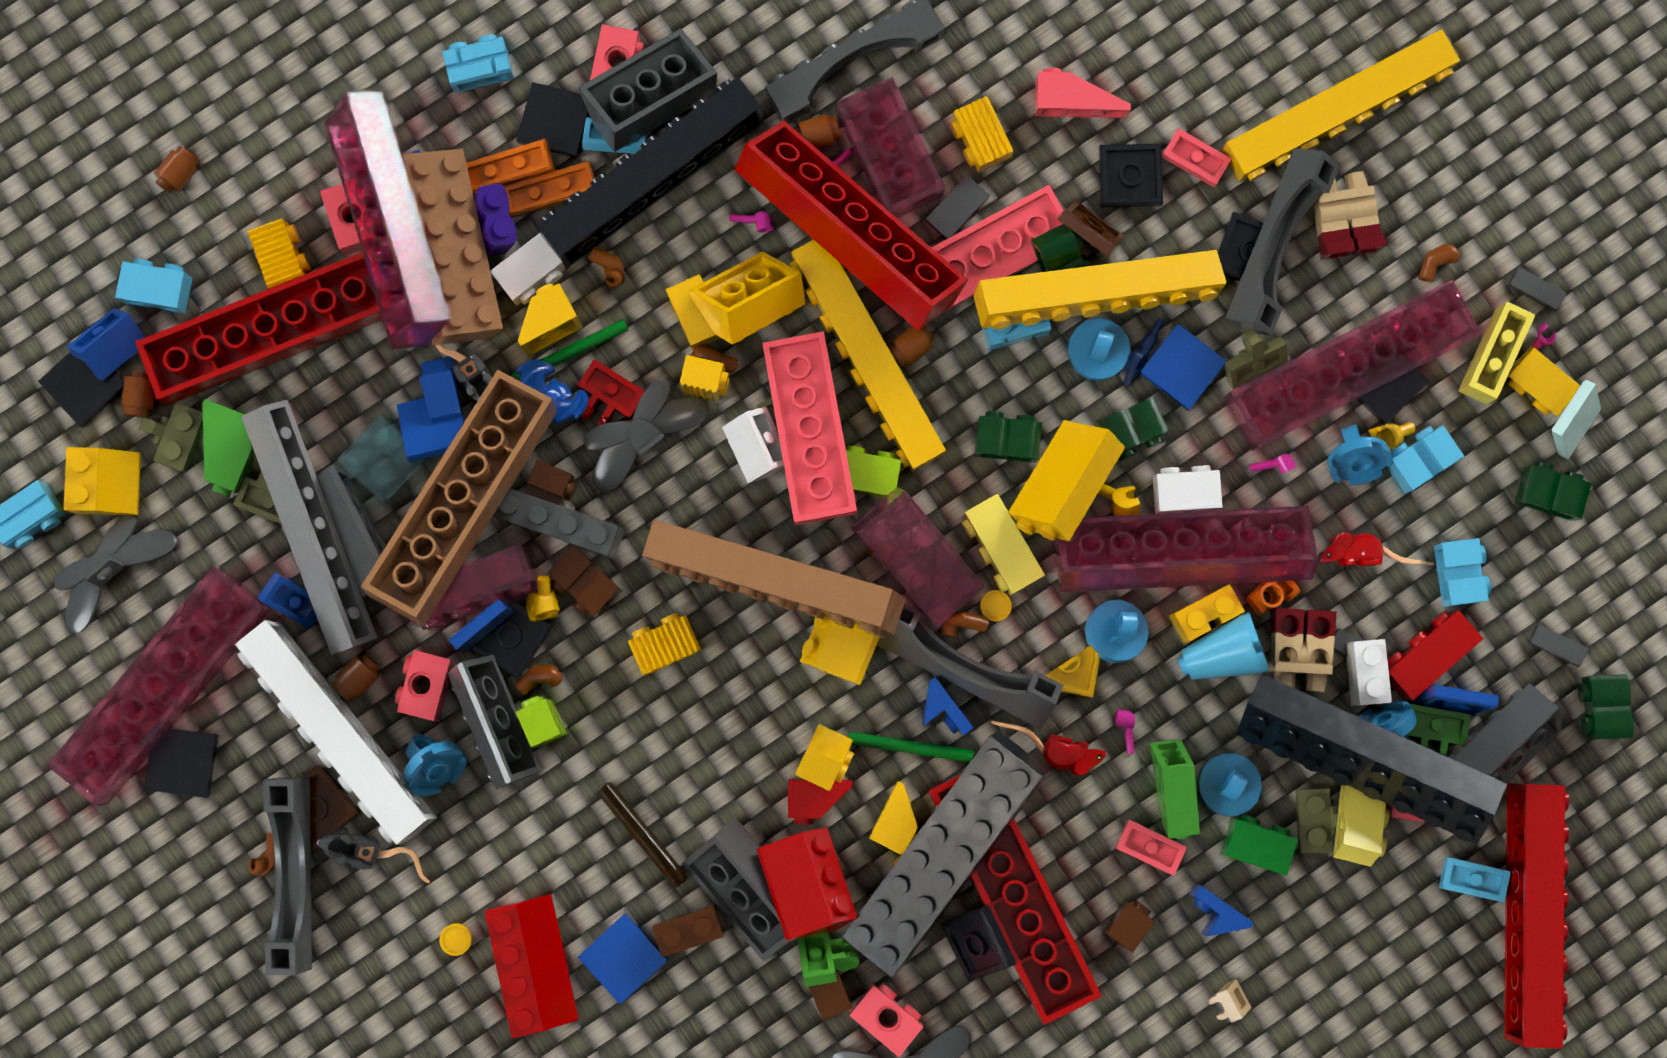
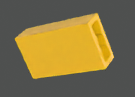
[1008,420,1125,541]

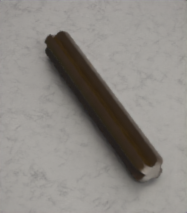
[597,782,687,888]

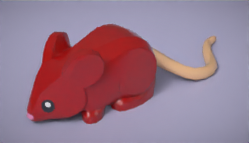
[1321,532,1434,566]
[991,721,1107,776]

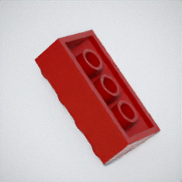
[484,894,579,1039]

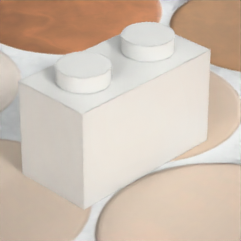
[490,233,565,306]
[722,406,784,484]
[1152,465,1223,515]
[1346,639,1392,706]

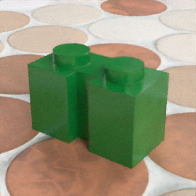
[1220,814,1298,876]

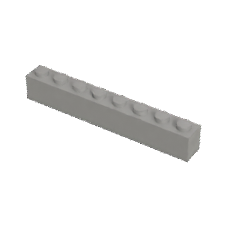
[241,400,377,655]

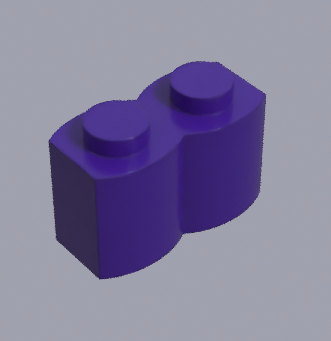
[473,183,517,257]

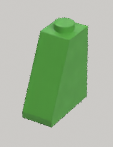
[202,399,256,497]
[1149,739,1200,839]

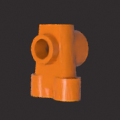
[1246,563,1300,616]

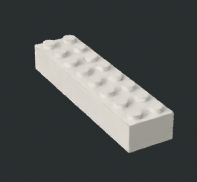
[235,620,437,845]

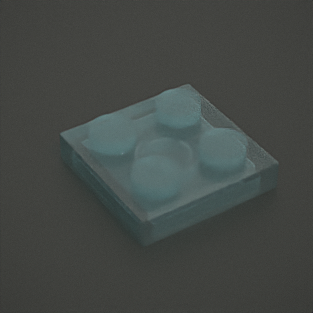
[337,415,427,503]

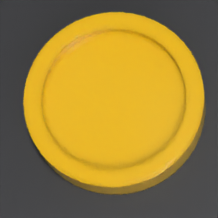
[980,590,1012,622]
[439,923,472,956]

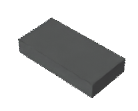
[925,175,990,240]

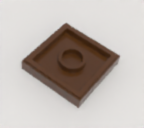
[1058,201,1125,257]
[304,764,361,854]

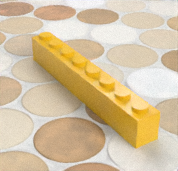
[1221,29,1461,182]
[789,240,946,472]
[973,250,1227,330]

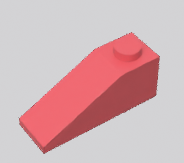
[1035,68,1131,119]

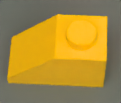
[869,781,918,855]

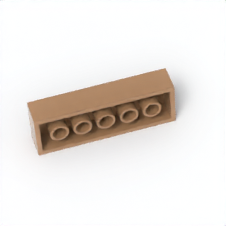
[393,149,503,346]

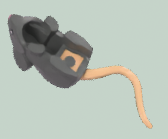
[436,345,492,403]
[317,827,430,883]

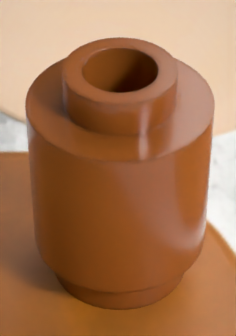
[795,114,841,149]
[154,146,200,194]
[889,326,934,368]
[121,371,155,418]
[332,654,380,702]

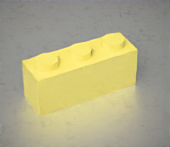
[1458,302,1535,404]
[962,493,1045,596]
[1333,785,1389,867]

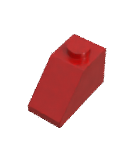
[788,779,852,825]

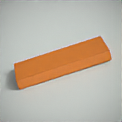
[466,139,555,194]
[503,161,595,218]

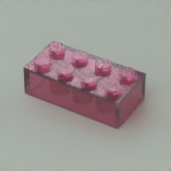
[836,77,945,218]
[850,487,985,628]
[410,544,538,631]

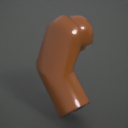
[1418,244,1460,283]
[691,344,738,373]
[941,612,988,637]
[514,665,563,696]

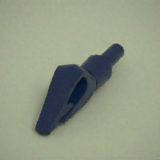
[1124,318,1164,386]

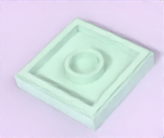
[1552,380,1601,460]

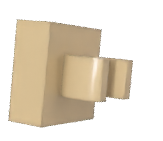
[1208,979,1252,1023]

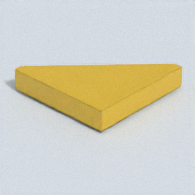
[1045,645,1101,698]

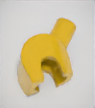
[1368,422,1415,451]
[1098,484,1141,521]
[526,575,560,621]

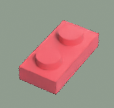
[1162,128,1232,187]
[1115,819,1187,876]

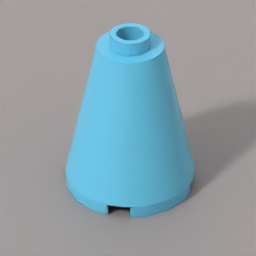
[1178,612,1270,680]

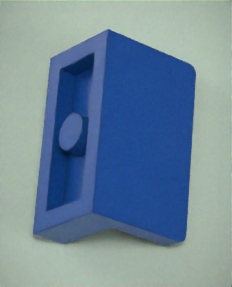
[67,307,146,380]

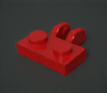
[577,359,645,427]

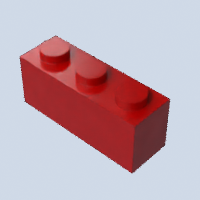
[1387,610,1484,701]

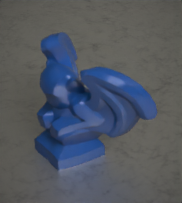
[515,360,588,435]

